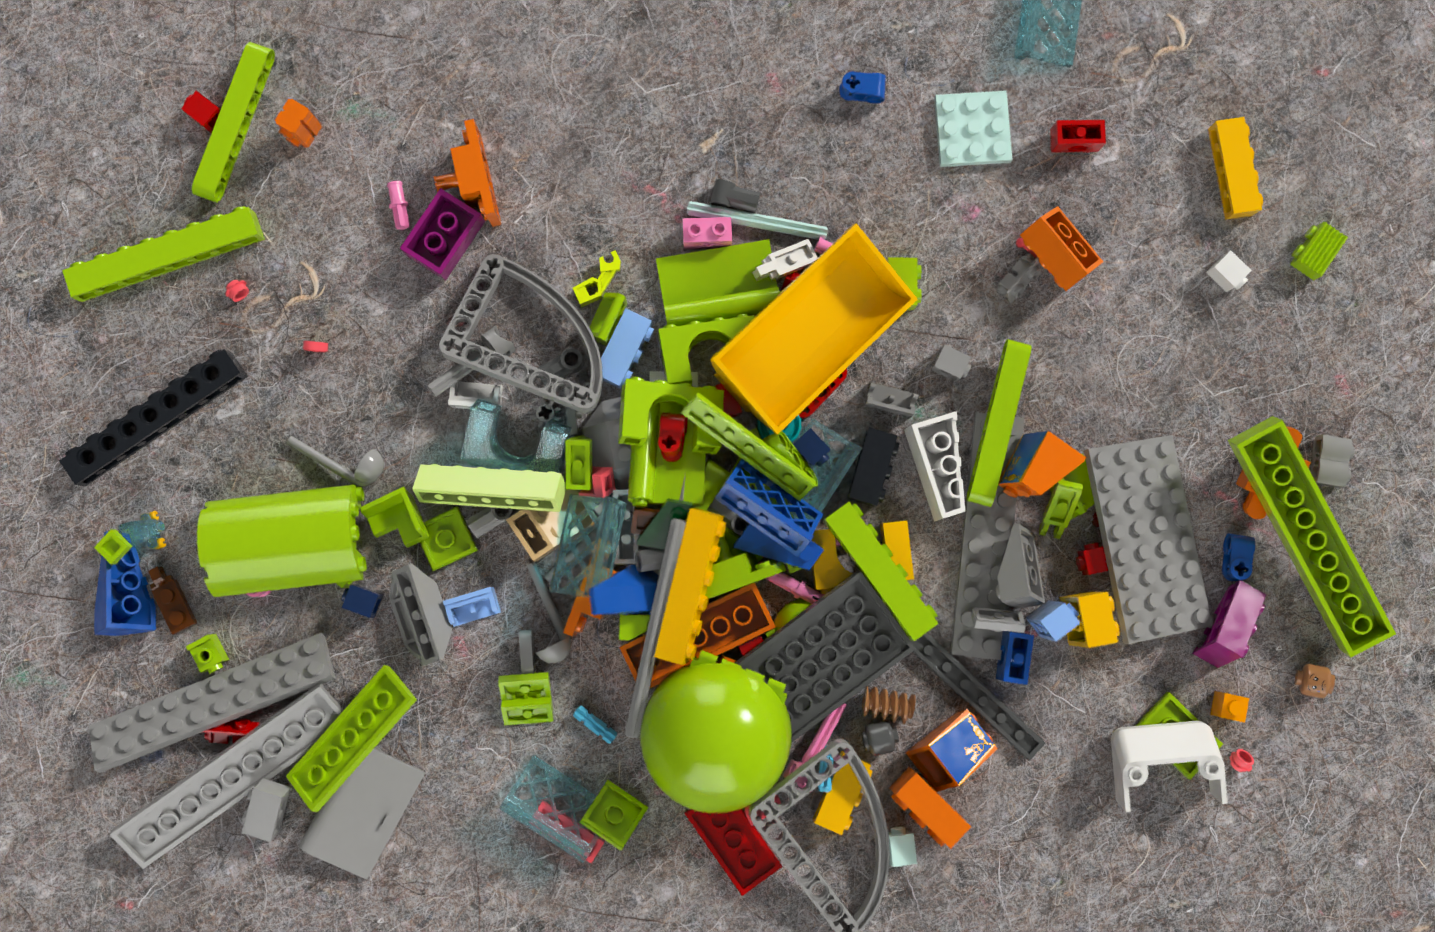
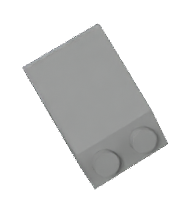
[996,523,1045,609]

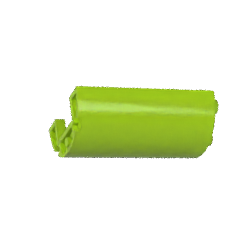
[197,484,367,597]

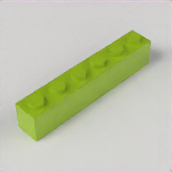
[823,502,939,641]

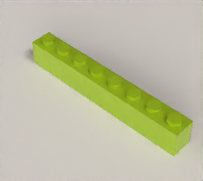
[62,206,265,302]

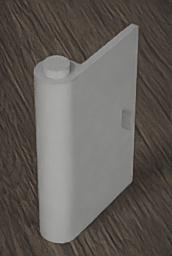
[299,746,425,880]

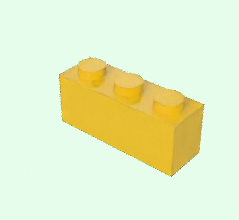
[812,751,872,835]

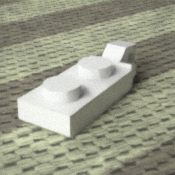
[752,239,818,281]

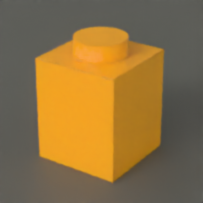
[1210,691,1249,723]

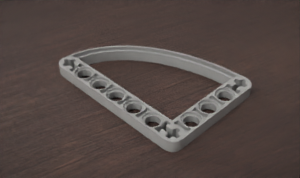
[439,254,603,414]
[748,739,890,932]

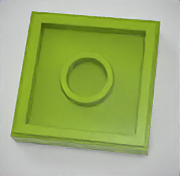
[420,506,479,571]
[579,780,649,851]

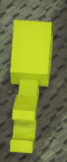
[572,250,621,307]

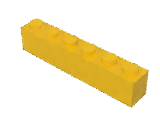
[654,508,726,665]

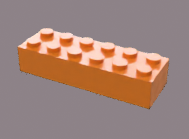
[619,582,776,688]

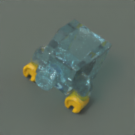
[118,511,166,549]

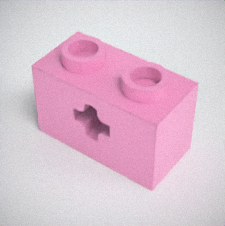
[683,217,732,249]

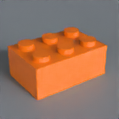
[1020,206,1103,291]
[889,767,971,849]

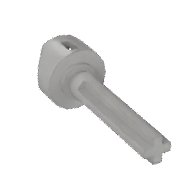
[427,325,516,397]

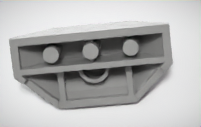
[582,397,631,490]
[390,564,452,666]

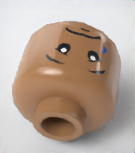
[1295,664,1335,698]

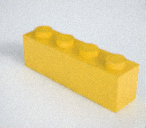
[1208,117,1263,220]

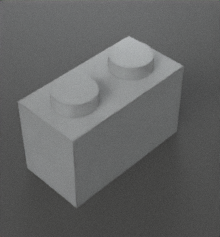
[242,778,291,842]

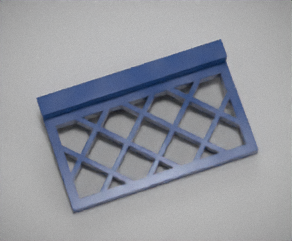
[714,459,823,557]

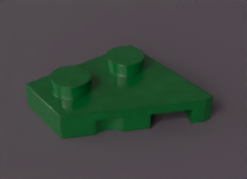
[636,498,693,550]

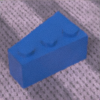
[733,523,824,570]

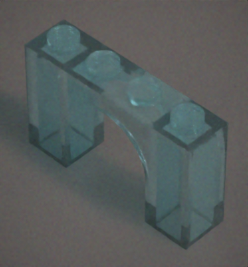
[460,399,572,473]

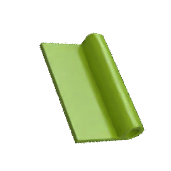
[656,239,782,326]
[628,402,706,508]

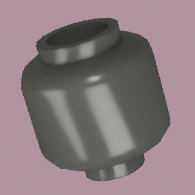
[861,721,899,756]

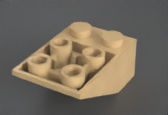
[506,483,598,562]

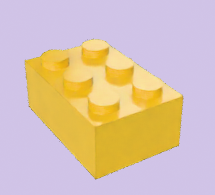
[1059,592,1120,648]

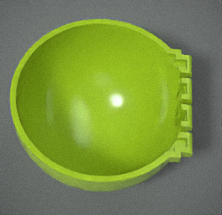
[640,650,792,813]

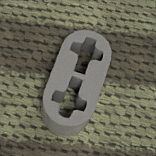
[519,629,536,674]

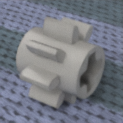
[531,399,562,429]

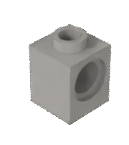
[931,344,971,382]

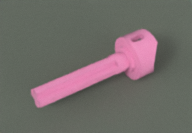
[783,703,847,793]

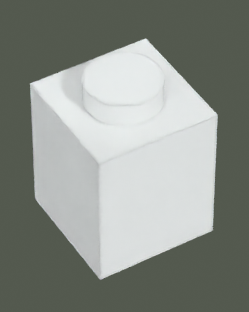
[1206,250,1252,292]

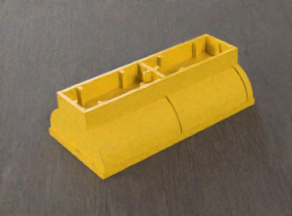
[710,223,918,434]

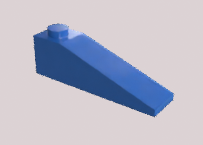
[94,531,156,636]

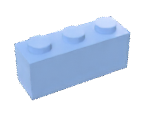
[601,308,655,389]
[1026,600,1080,642]

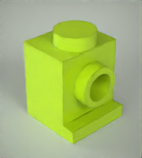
[185,634,229,674]

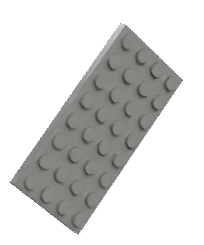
[1084,435,1213,644]

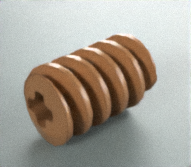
[862,686,916,725]

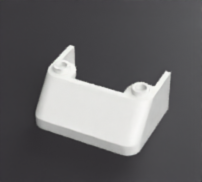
[1111,721,1227,812]

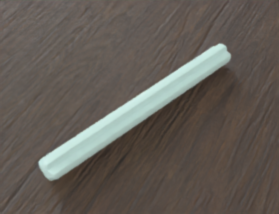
[687,201,828,240]

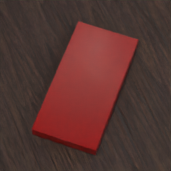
[685,809,783,896]

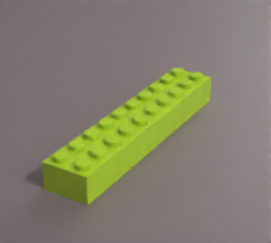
[1227,416,1396,658]

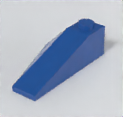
[589,564,659,615]

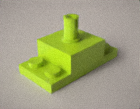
[705,534,786,599]

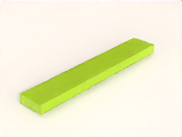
[682,392,816,501]

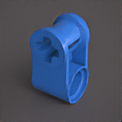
[839,71,886,104]
[1222,533,1256,582]

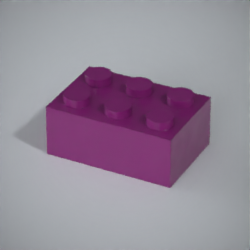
[400,188,485,281]

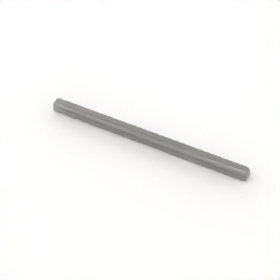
[625,519,686,738]

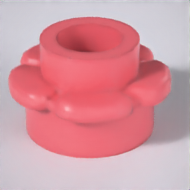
[225,280,249,302]
[1229,749,1254,772]

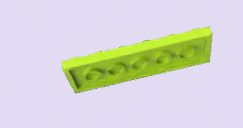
[286,665,417,812]

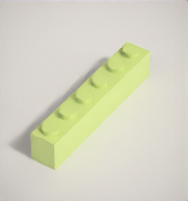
[412,464,566,512]

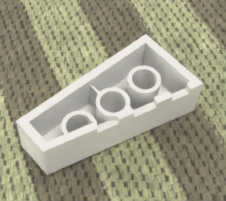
[904,411,965,522]

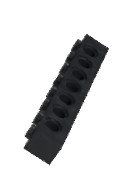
[59,349,248,487]

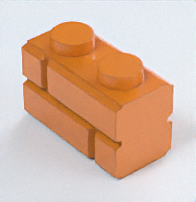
[275,98,322,148]

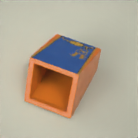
[998,431,1086,498]
[905,709,998,792]

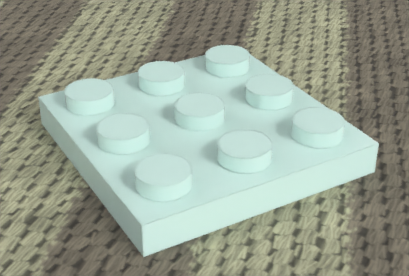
[934,91,1012,167]

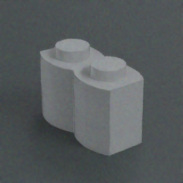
[1310,435,1355,488]

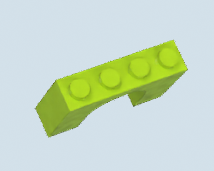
[658,314,755,385]
[618,377,724,454]

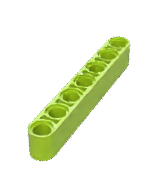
[192,42,275,202]
[966,339,1032,507]

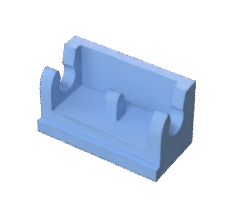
[443,587,501,627]

